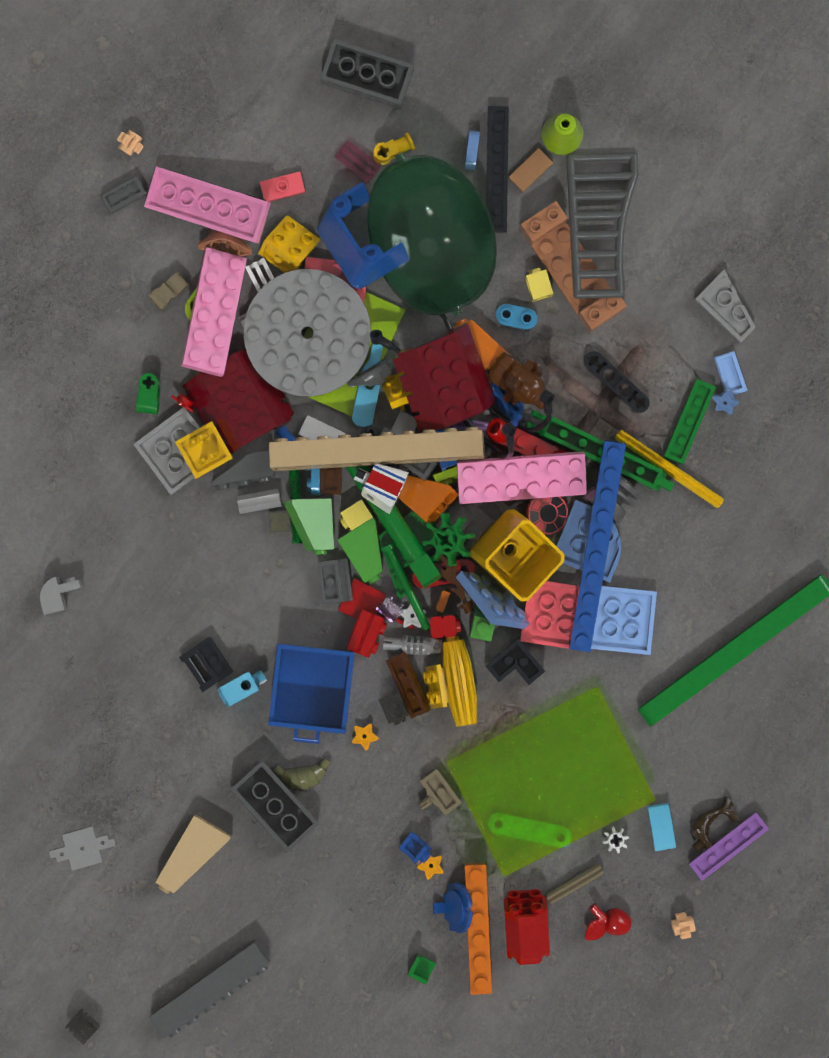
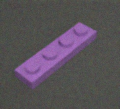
[688,812,769,881]

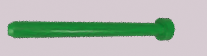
[380,542,430,630]

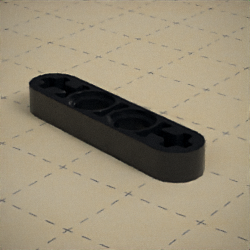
[583,351,650,413]

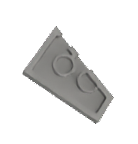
[695,269,756,343]

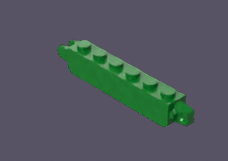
[525,410,675,492]

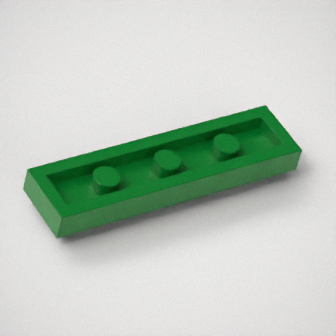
[663,379,716,465]

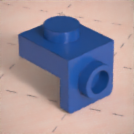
[399,832,432,865]

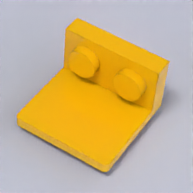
[258,215,320,273]

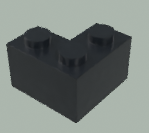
[485,639,545,685]

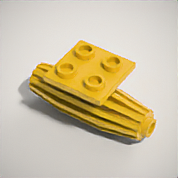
[423,636,477,727]

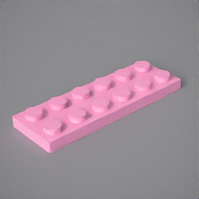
[144,166,271,244]
[181,247,247,377]
[457,451,587,504]

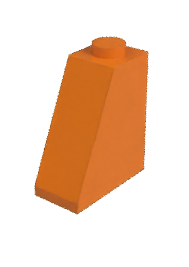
[453,318,509,371]
[398,476,458,523]

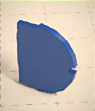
[433,882,472,934]

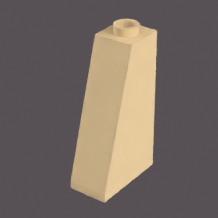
[155,814,232,894]

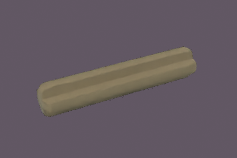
[546,864,604,904]

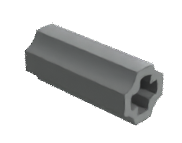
[237,489,282,514]

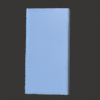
[713,351,748,396]

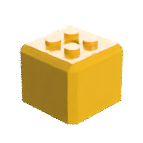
[471,509,565,601]

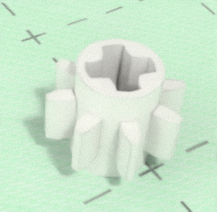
[602,826,629,853]

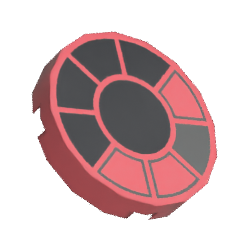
[526,497,568,534]

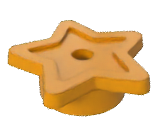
[351,723,379,751]
[417,855,444,880]

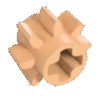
[117,130,144,156]
[671,912,696,939]

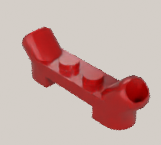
[486,417,570,456]

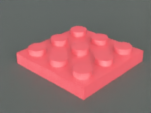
[520,581,579,649]

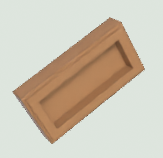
[509,148,553,193]

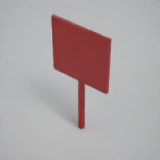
[338,578,414,629]

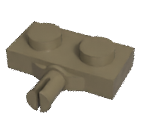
[418,769,462,815]

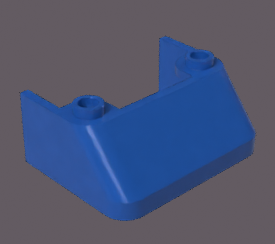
[317,182,410,289]

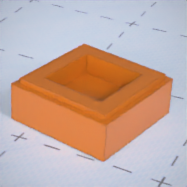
[436,590,450,613]

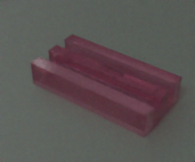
[335,141,381,184]

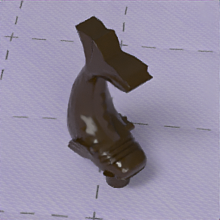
[690,796,739,852]

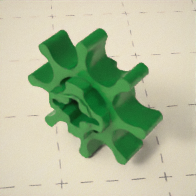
[422,513,475,566]

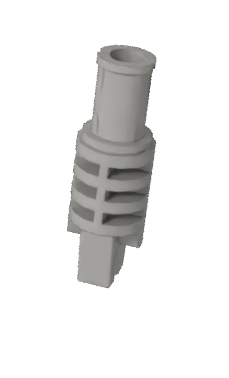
[383,635,442,655]

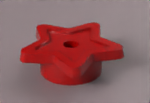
[171,393,194,412]

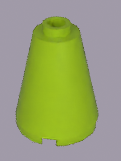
[542,113,583,155]

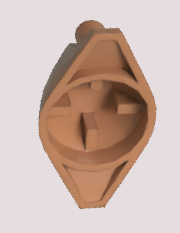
[197,229,252,257]

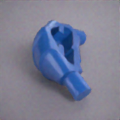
[490,383,524,426]

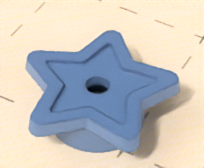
[712,391,739,415]

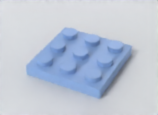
[591,586,657,655]

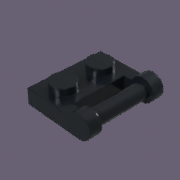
[179,636,234,693]

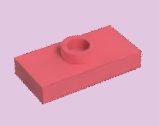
[260,172,305,202]

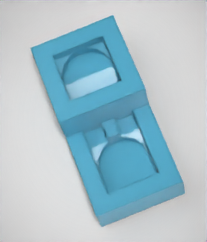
[647,803,676,851]

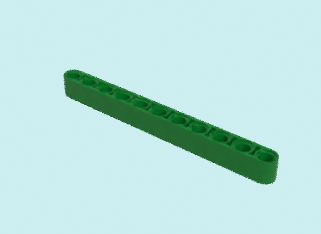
[637,573,829,727]

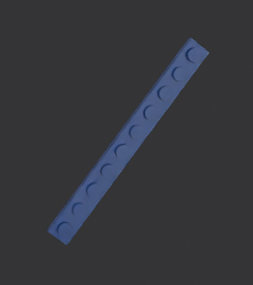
[569,440,626,652]

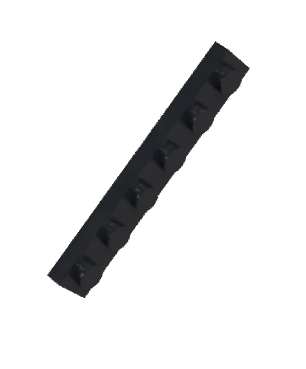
[486,106,509,233]

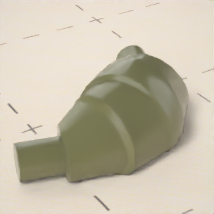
[273,757,331,790]

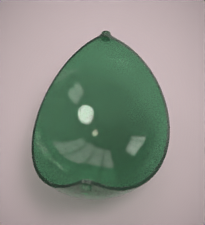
[367,153,497,316]

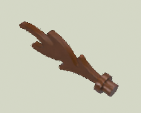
[437,550,474,614]

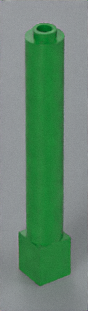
[345,466,442,589]

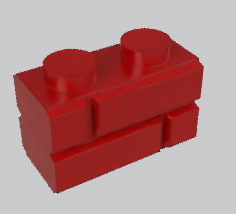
[346,608,388,658]
[429,615,461,638]

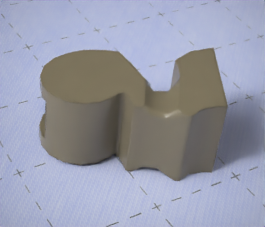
[149,272,190,313]

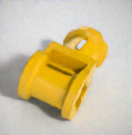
[373,132,415,165]

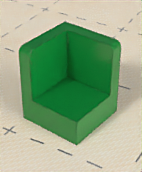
[407,953,436,985]

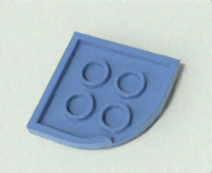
[556,500,621,583]
[456,571,530,629]

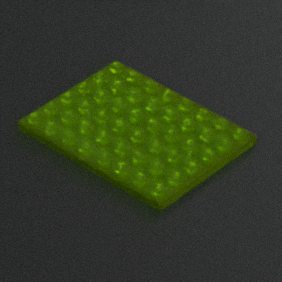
[446,686,656,877]

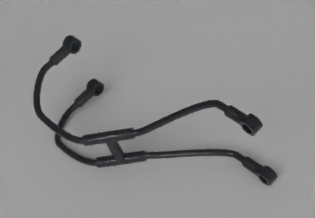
[370,294,555,458]

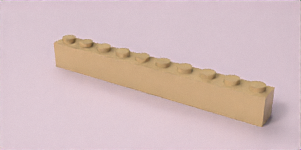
[269,427,485,471]

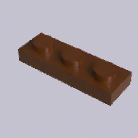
[385,652,431,719]

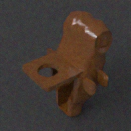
[488,352,546,409]

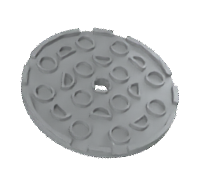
[244,269,371,397]

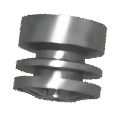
[583,476,640,525]

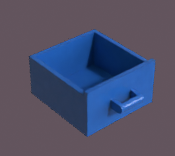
[268,644,355,744]

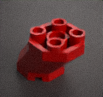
[504,889,550,965]

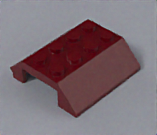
[393,323,496,430]
[183,349,294,455]

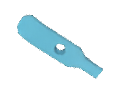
[352,344,383,427]

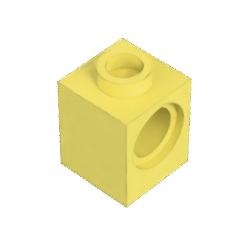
[525,268,553,302]
[339,499,373,531]

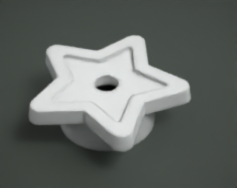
[399,604,426,628]

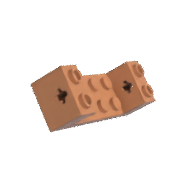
[519,201,627,334]

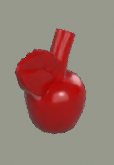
[585,903,632,941]

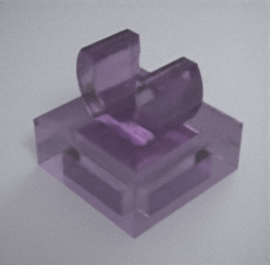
[376,594,404,623]

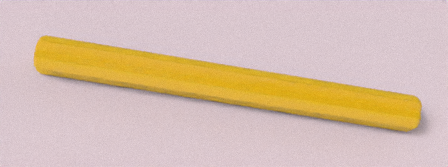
[615,430,724,508]

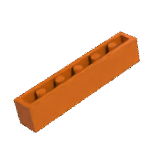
[464,862,492,995]

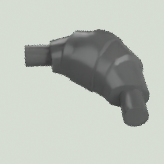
[347,352,398,388]

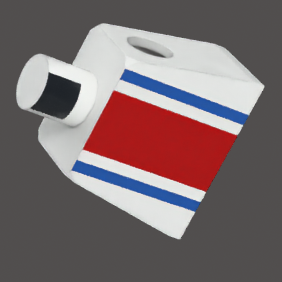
[354,464,408,514]

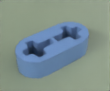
[465,130,480,171]

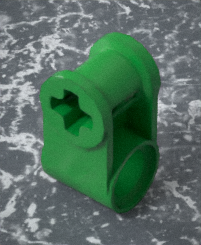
[136,373,160,415]

